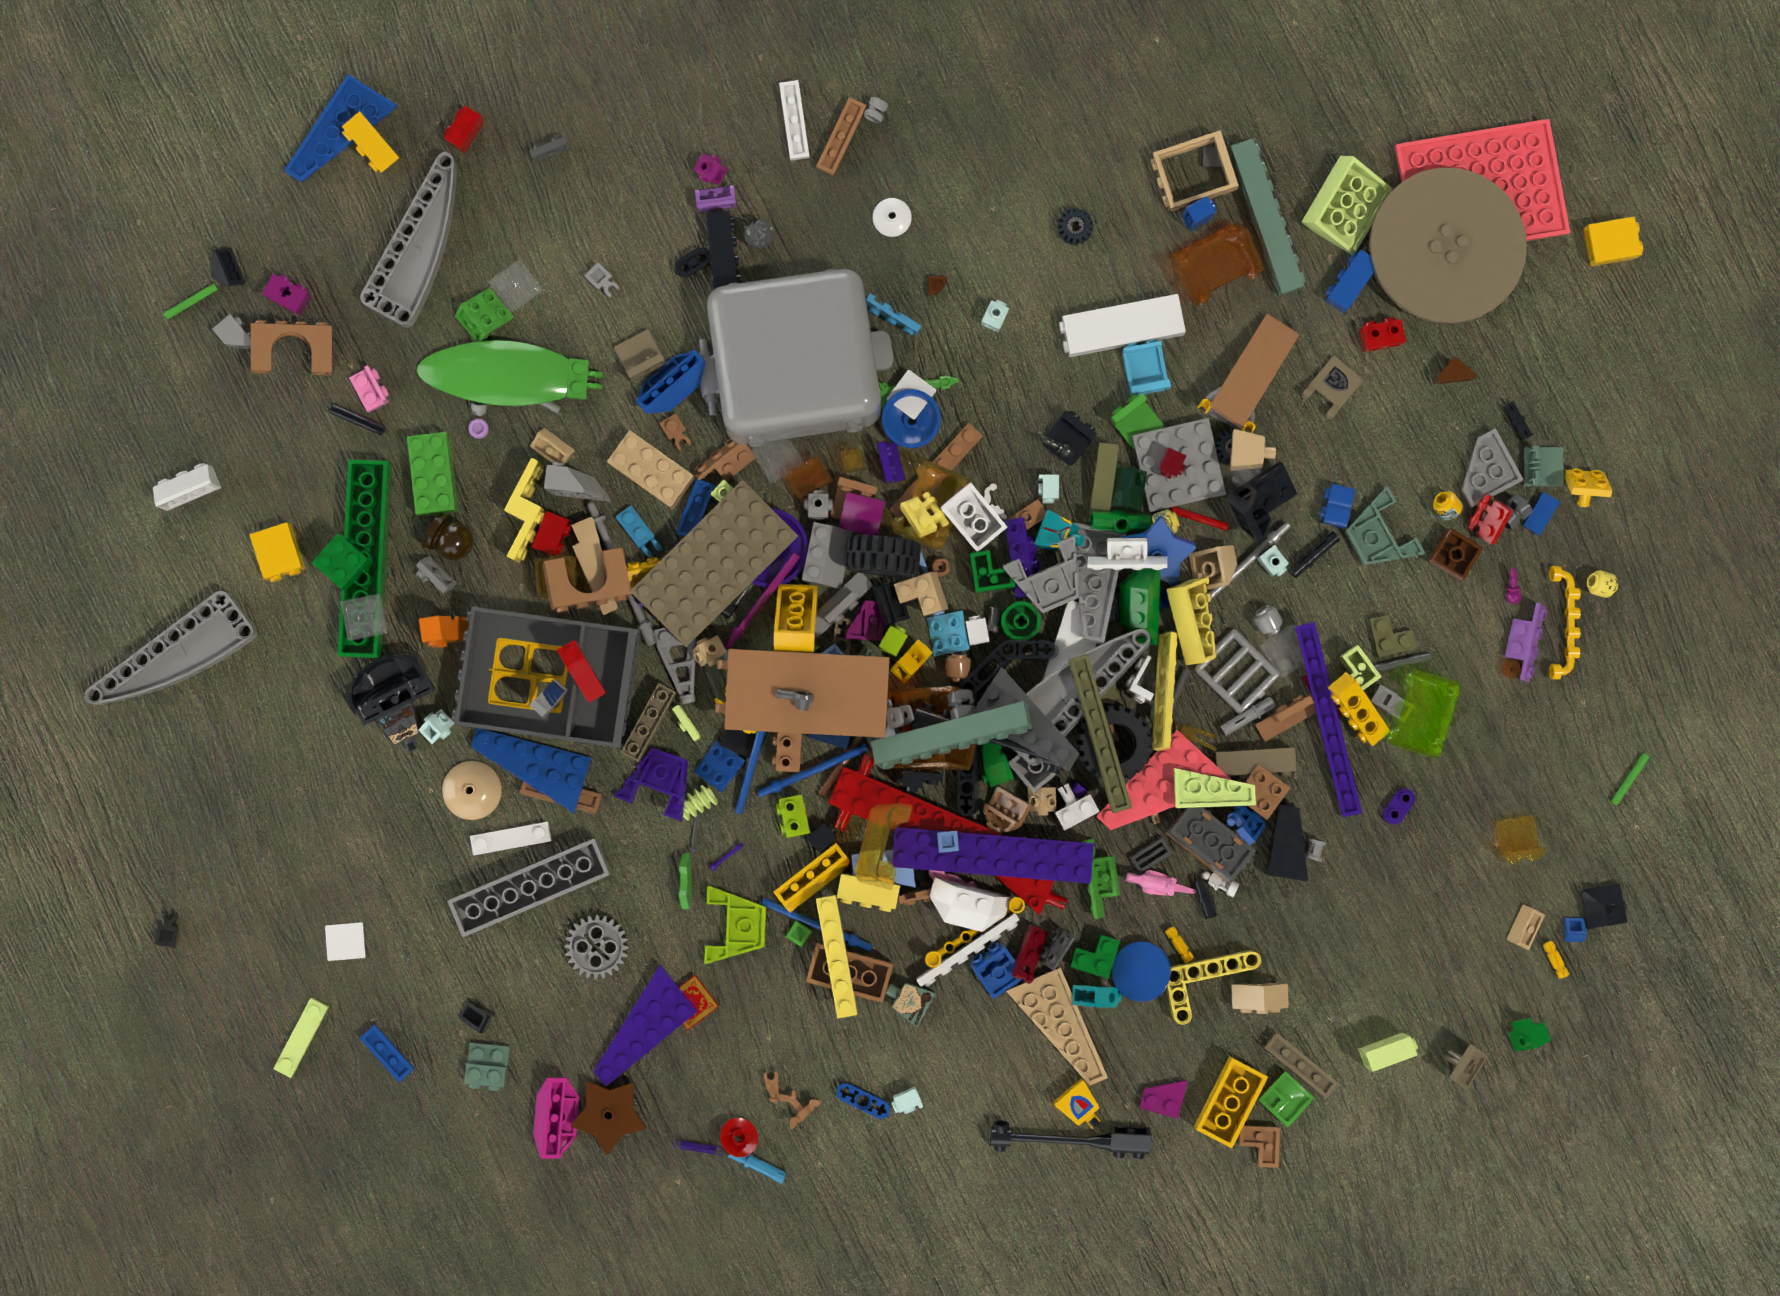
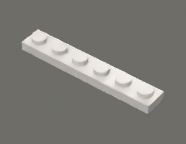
[916,913,1019,987]

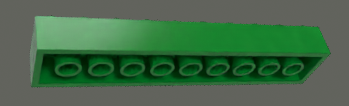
[338,459,392,659]

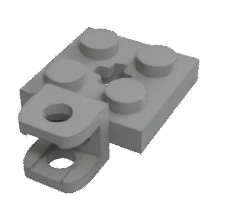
[866,699,914,748]

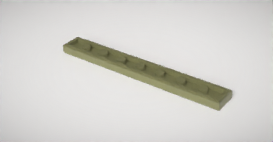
[1068,654,1132,813]

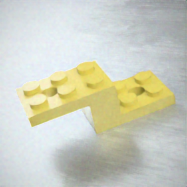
[504,458,546,563]

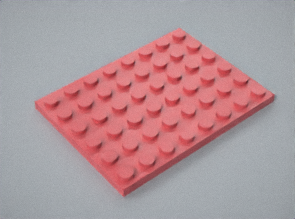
[1395,119,1570,241]

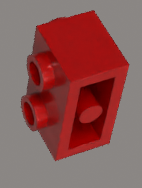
[444,105,485,154]
[1359,317,1406,353]
[532,511,572,558]

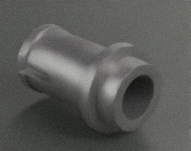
[986,607,1002,633]

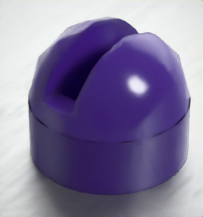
[1071,781,1088,798]

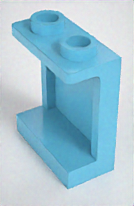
[1122,339,1171,397]

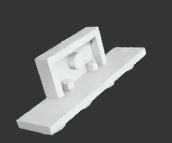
[1087,538,1167,570]

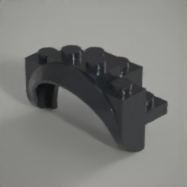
[345,650,435,725]

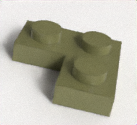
[1368,615,1417,658]

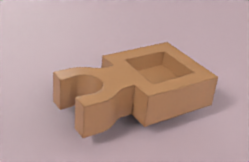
[659,413,692,451]

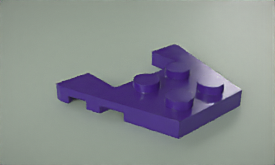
[614,748,688,822]

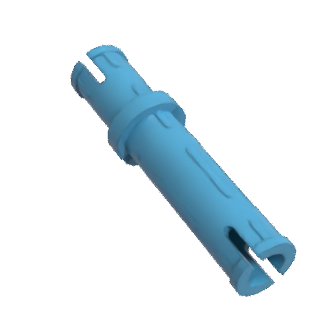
[728,1153,787,1184]

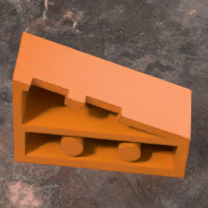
[419,616,469,649]

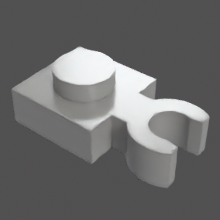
[584,263,620,298]

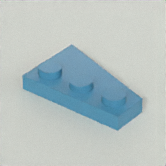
[866,293,921,336]

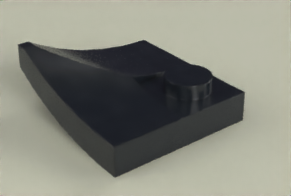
[1581,883,1628,929]

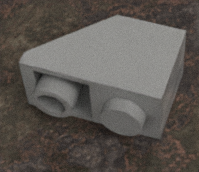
[212,314,250,349]

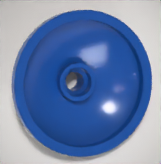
[882,389,941,448]

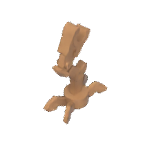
[763,1071,822,1129]

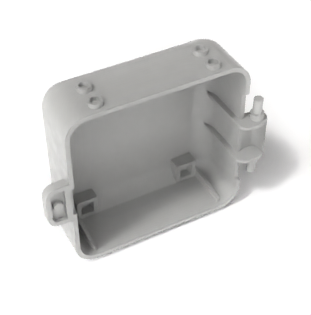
[699,268,894,447]

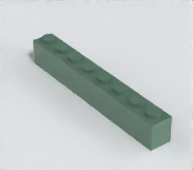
[1228,139,1306,297]
[871,701,1033,769]

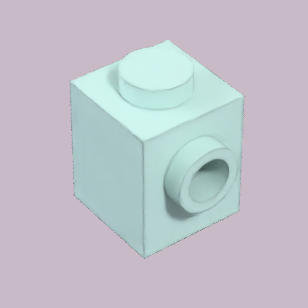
[981,300,1009,333]

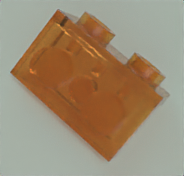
[786,457,833,501]

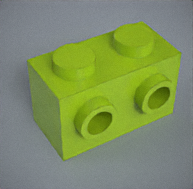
[776,794,811,838]

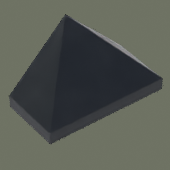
[211,247,245,287]

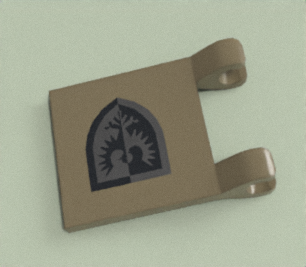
[1301,355,1364,420]

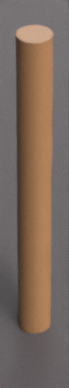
[818,736,864,797]

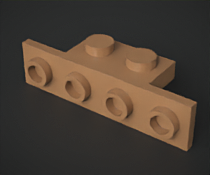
[693,439,756,482]
[1255,693,1316,742]

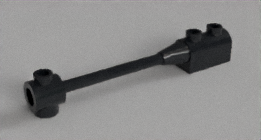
[910,703,1064,775]
[990,1120,1152,1159]

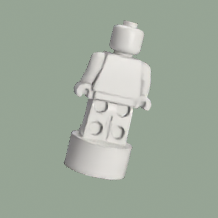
[1202,871,1240,897]

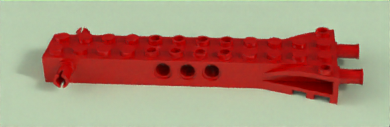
[829,754,1068,915]

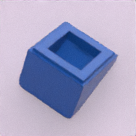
[1564,918,1587,942]

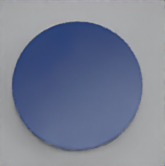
[1112,942,1172,1002]

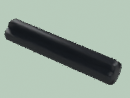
[329,404,386,435]

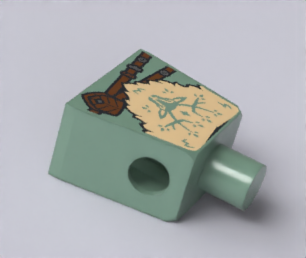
[885,982,935,1027]

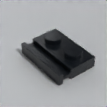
[873,581,910,626]

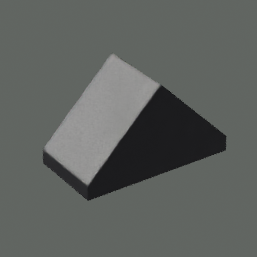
[459,1000,495,1034]

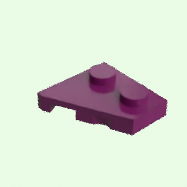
[844,601,883,641]
[1139,1080,1188,1119]

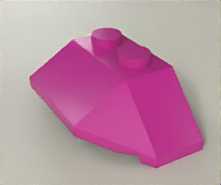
[533,1078,580,1159]

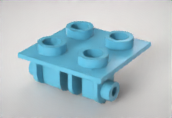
[927,611,970,657]

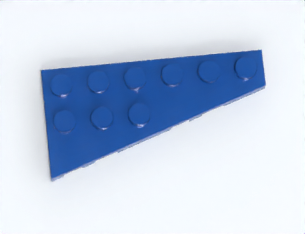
[284,74,398,183]

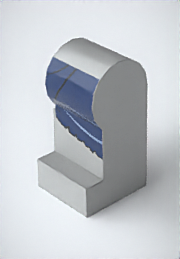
[529,679,568,718]

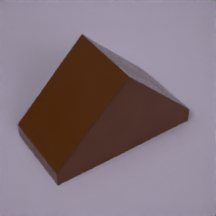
[1433,357,1477,384]

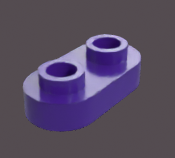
[1383,789,1415,824]

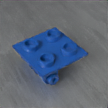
[694,740,745,793]

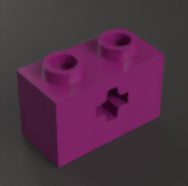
[262,274,311,316]

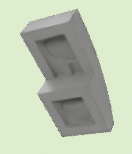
[1371,685,1414,723]

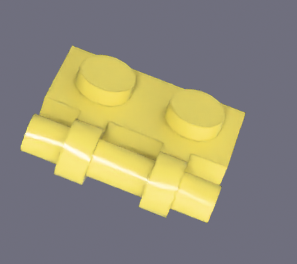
[900,492,949,538]

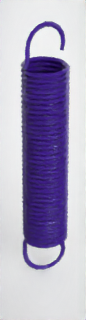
[673,1140,724,1156]

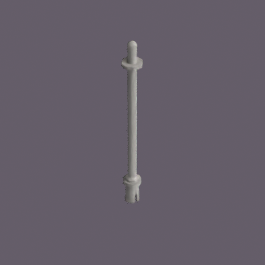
[587,502,658,647]

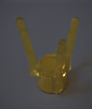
[1180,725,1218,751]

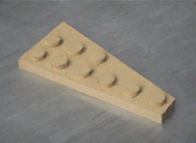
[1006,967,1108,1086]

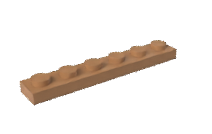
[890,423,983,522]

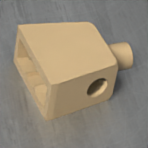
[1230,429,1276,471]

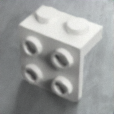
[1125,655,1154,704]

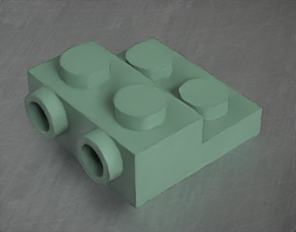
[464,1042,510,1091]

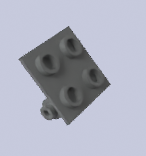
[1039,926,1076,971]

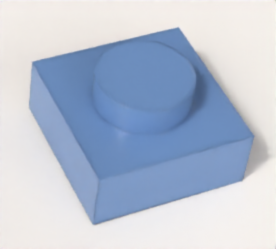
[937,831,959,853]

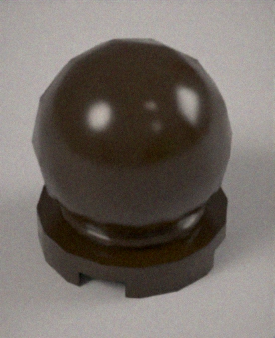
[422,512,474,560]

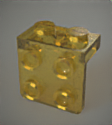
[1495,816,1546,864]

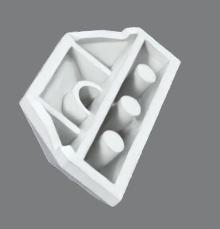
[929,877,1011,932]

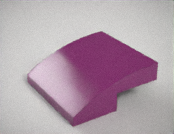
[839,491,886,535]

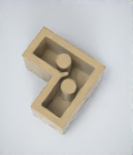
[894,572,948,616]
[1232,983,1288,1014]

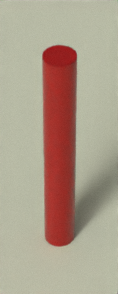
[1171,506,1229,531]

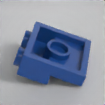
[969,942,1022,1000]

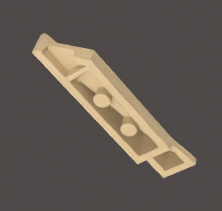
[571,517,618,615]

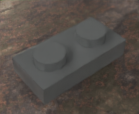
[529,136,570,163]

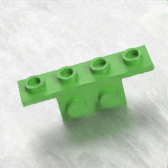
[1083,839,1120,919]

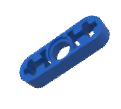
[836,1082,890,1119]

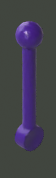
[709,843,744,871]

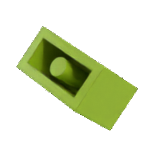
[879,625,908,658]

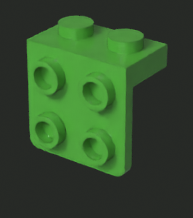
[1110,393,1163,449]

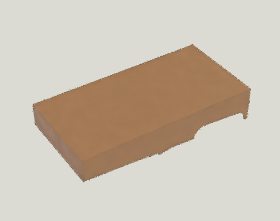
[715,649,889,738]

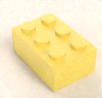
[837,873,900,912]

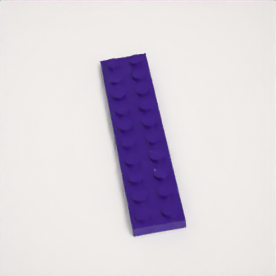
[892,827,1094,883]

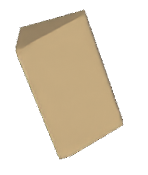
[530,428,575,465]
[1507,905,1545,950]

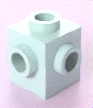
[419,710,454,744]

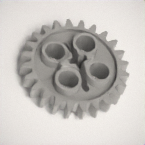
[564,914,629,979]

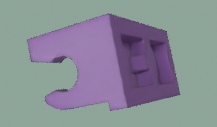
[695,185,737,212]

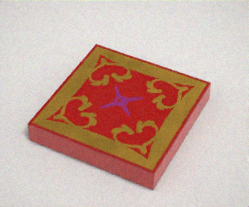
[679,974,719,1031]

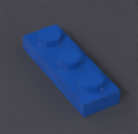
[675,479,715,537]
[359,1024,415,1082]

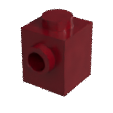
[1157,447,1187,479]

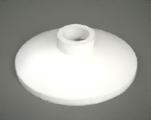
[873,198,912,237]

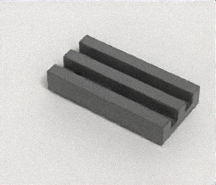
[1129,836,1173,874]

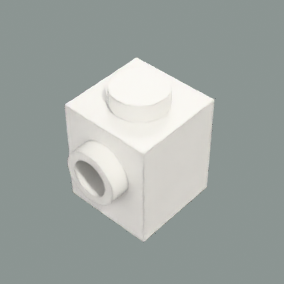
[965,615,989,646]

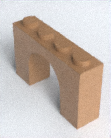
[250,320,332,376]
[542,548,632,613]

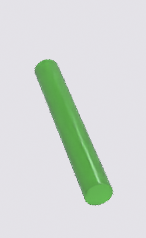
[164,283,218,319]
[1611,753,1650,806]

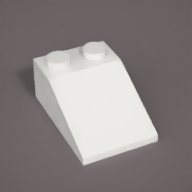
[940,482,1007,552]

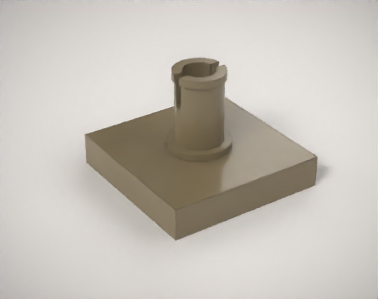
[1445,1044,1488,1090]

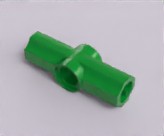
[1089,510,1151,533]

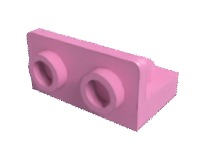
[349,365,389,413]

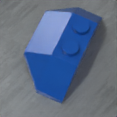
[635,350,706,414]

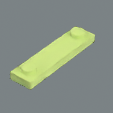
[274,998,329,1078]

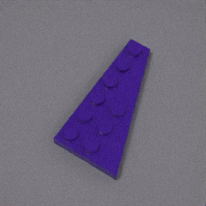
[593,965,698,1087]

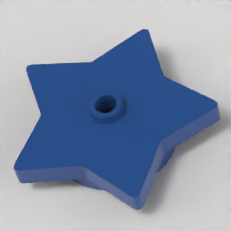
[1122,516,1196,586]

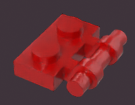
[1467,493,1513,545]

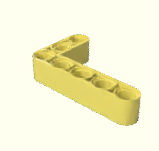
[1166,950,1261,1025]

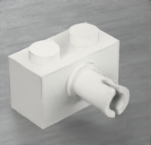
[1054,783,1100,830]

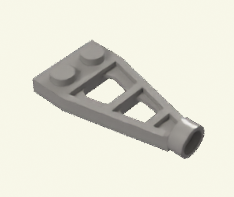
[654,628,697,705]

